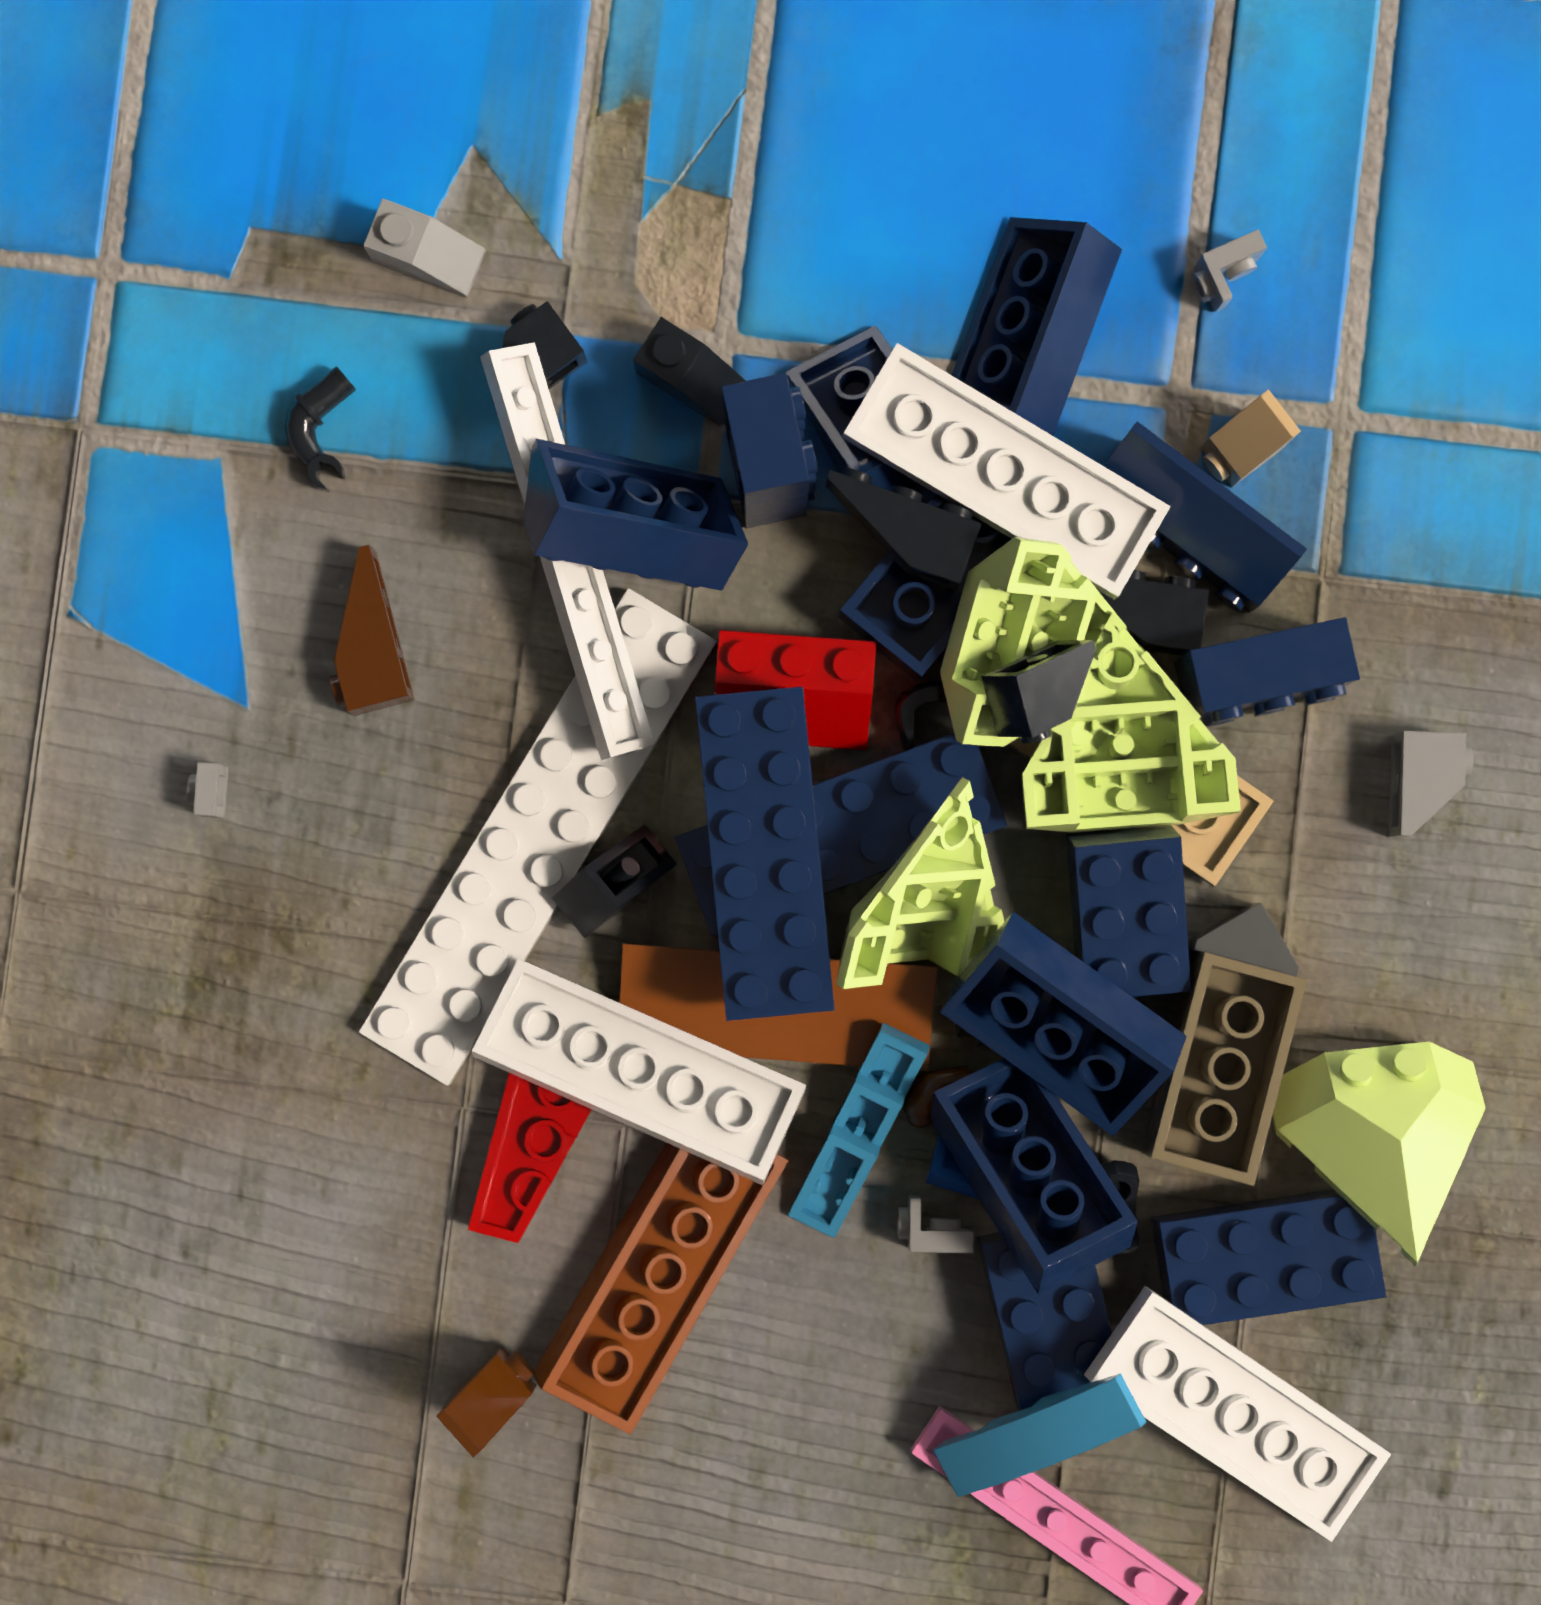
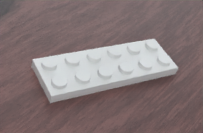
[842,343,1171,600]
[472,959,806,1185]
[1084,1286,1391,1542]

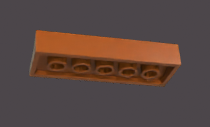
[619,944,938,1071]
[534,1143,789,1435]

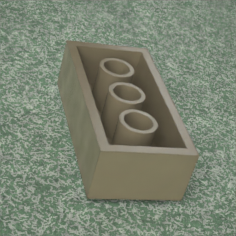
[1142,952,1307,1186]

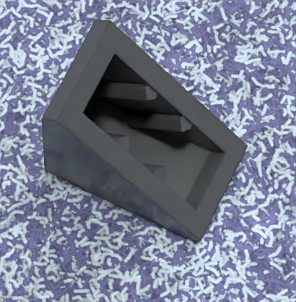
[1188,903,1299,977]

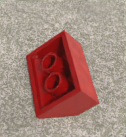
[715,630,876,751]

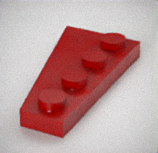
[468,1073,592,1243]

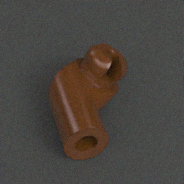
[904,1065,969,1128]

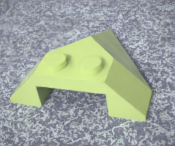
[940,537,1146,747]
[1021,610,1241,833]
[836,777,1004,989]
[1272,1042,1486,1267]

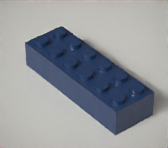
[695,686,835,1021]
[675,733,1008,936]

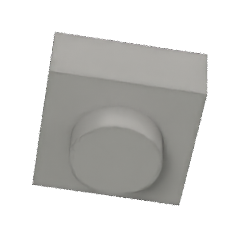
[187,762,229,818]

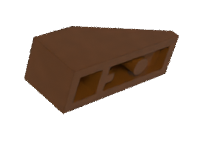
[330,545,415,716]
[436,1347,537,1458]

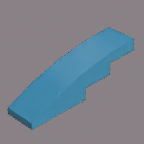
[787,1023,930,1238]
[933,1373,1147,1497]

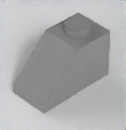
[364,198,486,298]
[1389,731,1474,838]

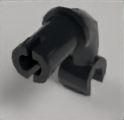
[285,366,356,492]

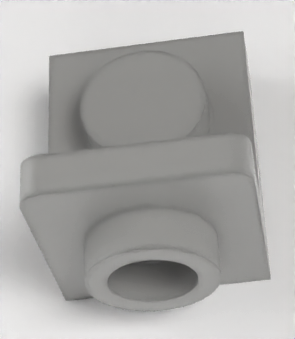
[1192,229,1267,312]
[897,1195,974,1253]

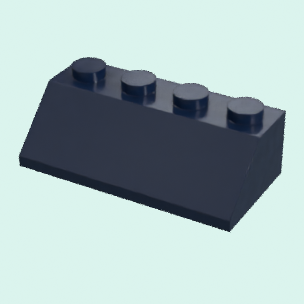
[951,217,1122,436]
[1104,421,1307,613]
[523,438,748,591]

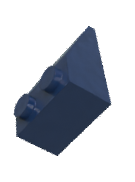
[786,325,920,491]

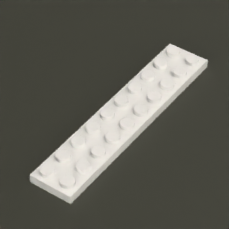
[359,588,717,1086]

